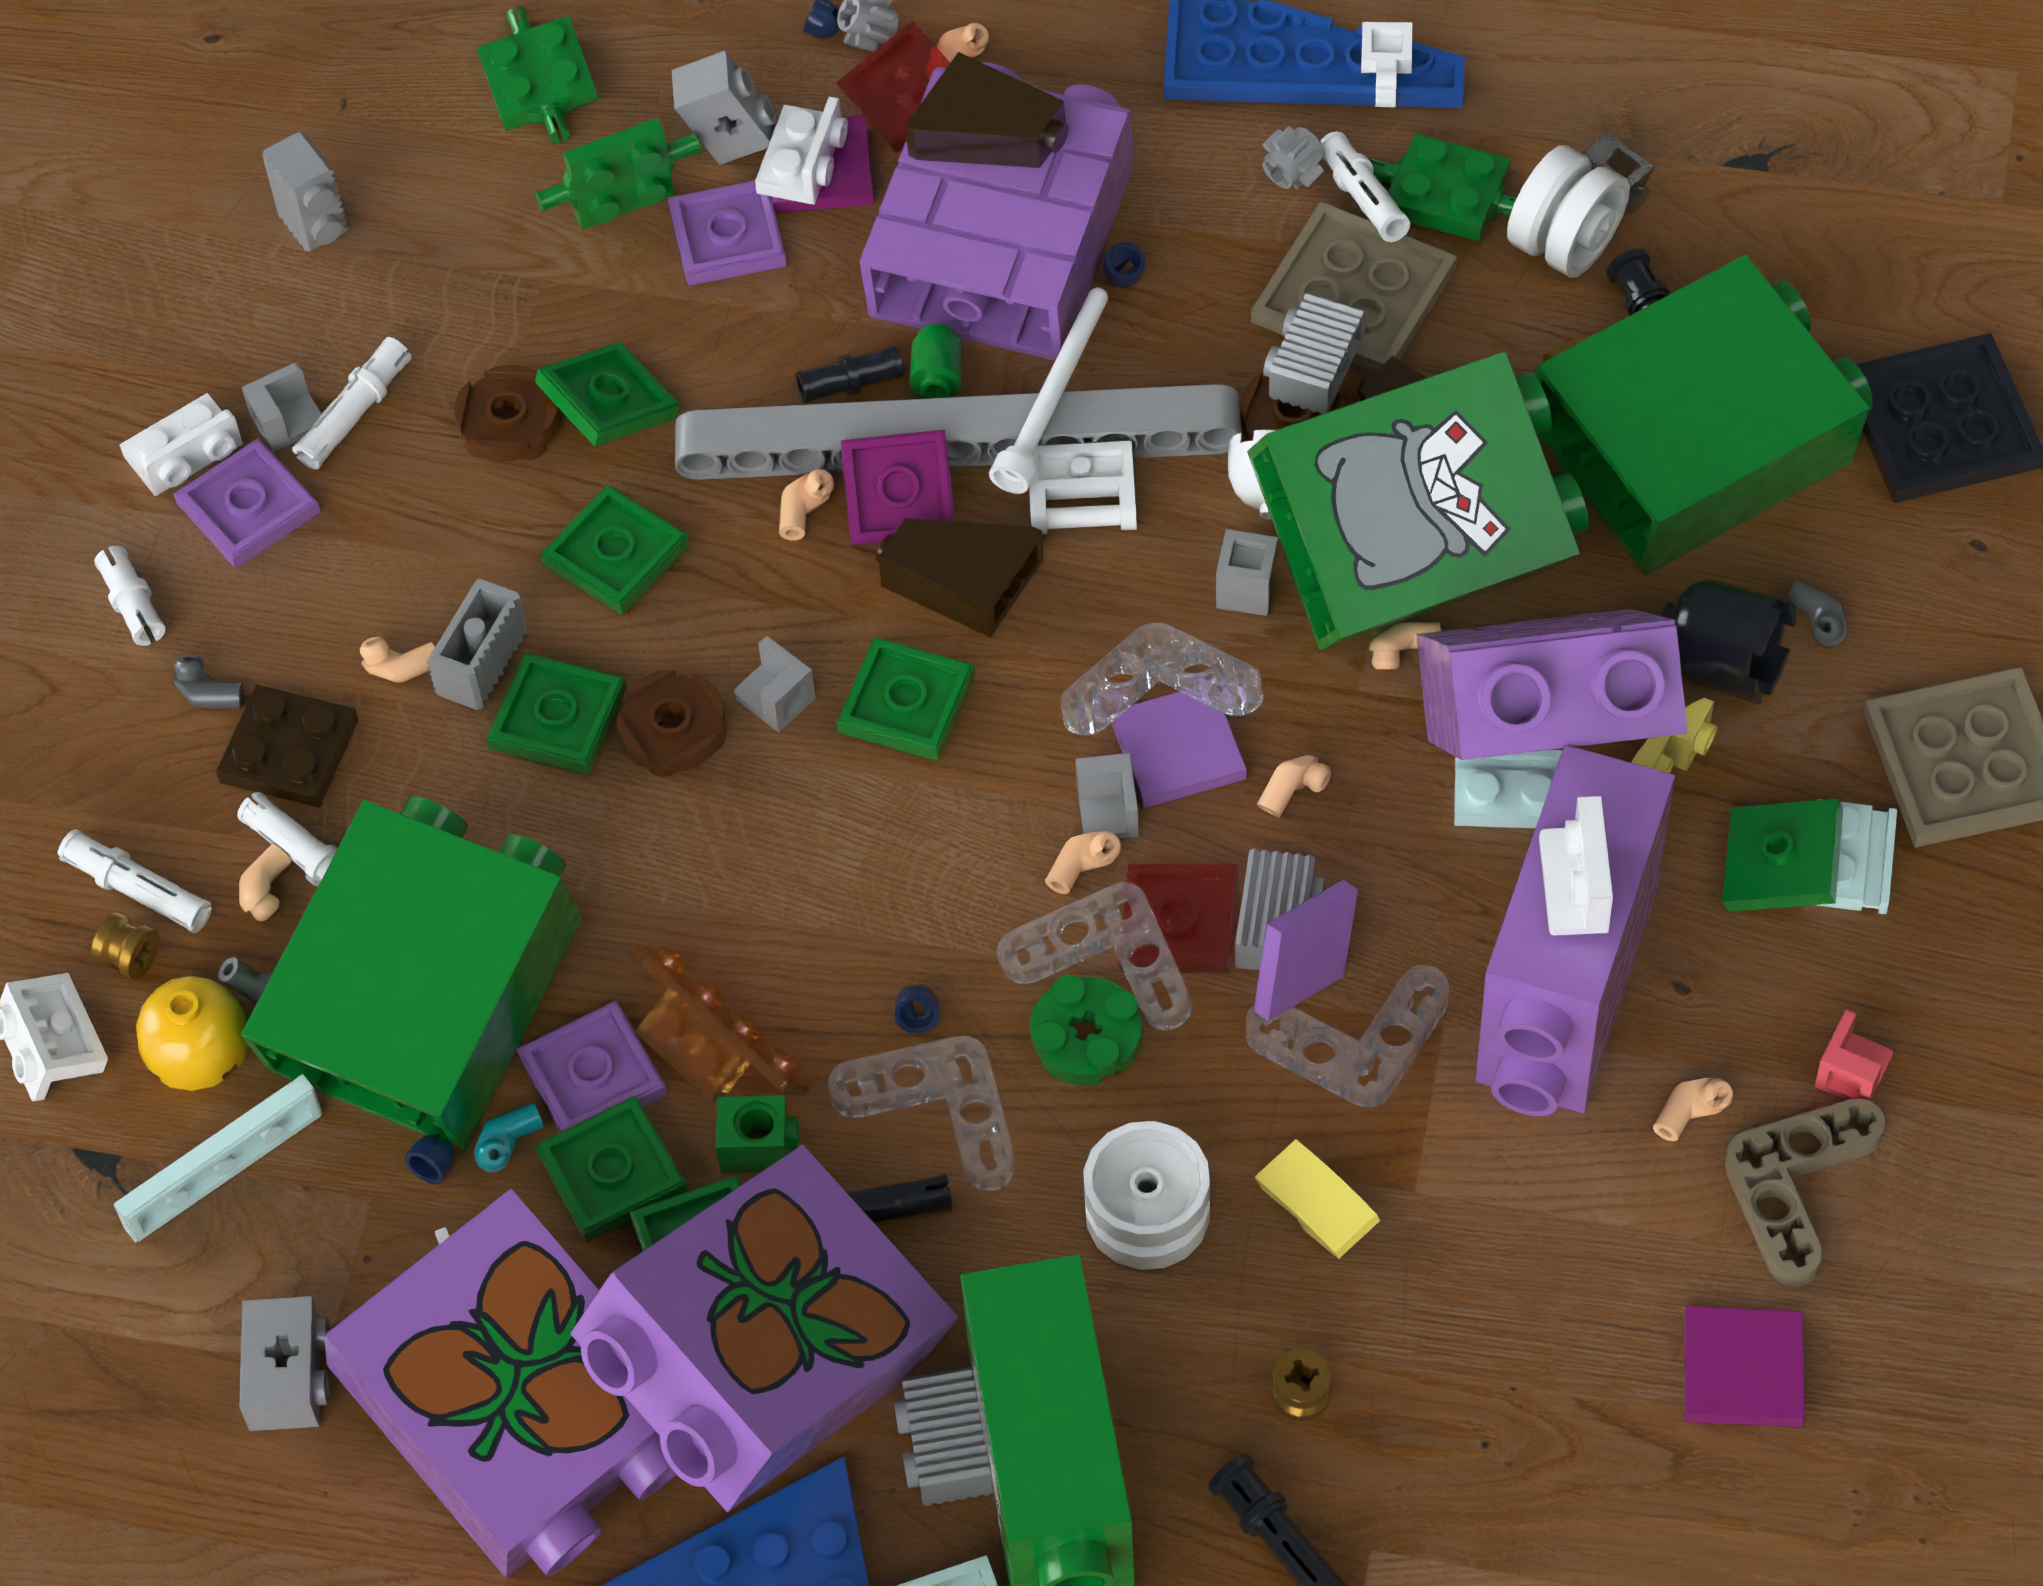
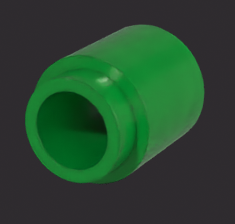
[910,323,963,399]

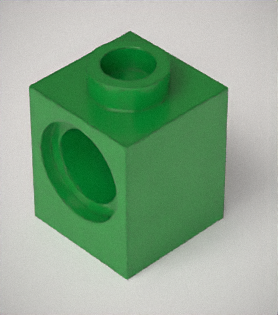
[716,1095,800,1174]

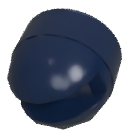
[802,0,839,39]
[1103,242,1145,288]
[894,984,939,1034]
[405,1134,455,1184]

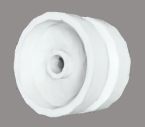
[1507,145,1630,278]
[1083,1121,1210,1270]

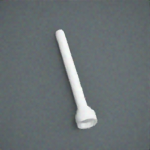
[989,287,1108,494]

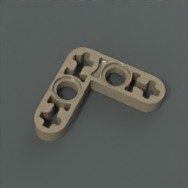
[1724,1098,1886,1288]

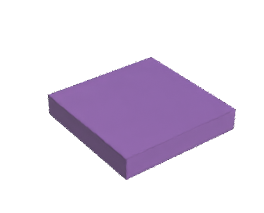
[668,180,787,286]
[173,438,320,569]
[1110,682,1247,809]
[1254,880,1358,1021]
[516,1000,667,1132]

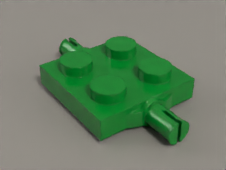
[476,7,599,144]
[535,117,701,230]
[1367,133,1517,242]

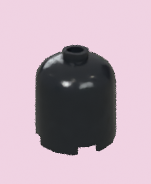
[1661,580,1796,705]

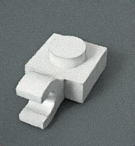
[1361,22,1412,107]

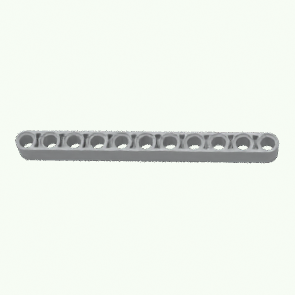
[675,384,1242,480]

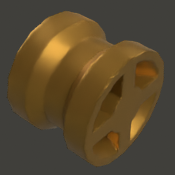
[91,912,160,980]
[1272,1348,1331,1421]

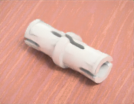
[94,546,166,646]

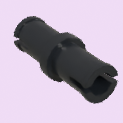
[795,345,904,404]

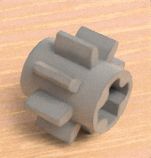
[837,0,899,52]
[1262,126,1324,190]

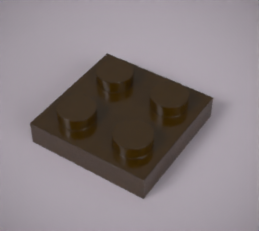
[216,684,358,808]

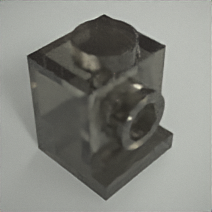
[1581,132,1655,214]

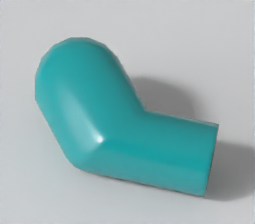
[474,1102,544,1172]

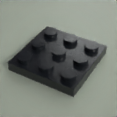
[1856,333,2043,503]

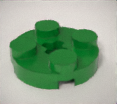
[1030,974,1142,1086]

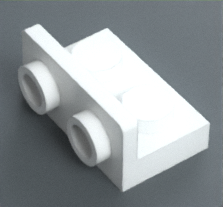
[755,96,848,205]
[119,393,243,496]
[1539,796,1613,936]
[0,973,108,1101]

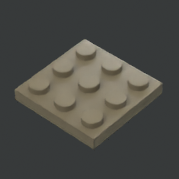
[1251,201,1457,371]
[1863,667,2043,848]

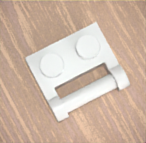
[1029,441,1137,535]

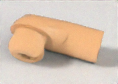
[926,23,989,79]
[779,469,835,541]
[1369,622,1441,669]
[360,637,435,683]
[1257,755,1331,817]
[1045,831,1121,894]
[239,844,291,921]
[1653,1078,1733,1141]

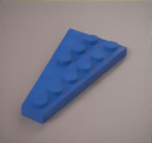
[1164,0,1464,108]
[602,1456,869,1586]

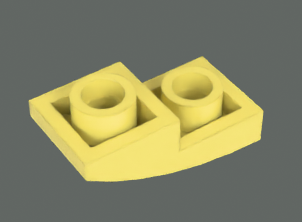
[1631,697,1717,773]
[1255,1139,1381,1259]

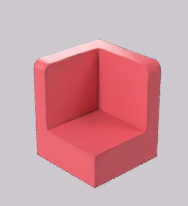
[1815,1009,1893,1101]

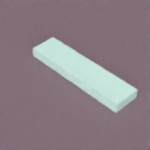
[114,1074,323,1243]

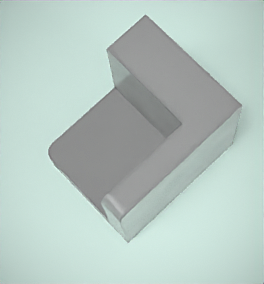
[242,363,322,453]
[1216,529,1278,616]
[734,636,816,733]
[1075,753,1139,839]

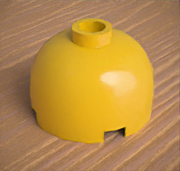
[136,976,249,1091]

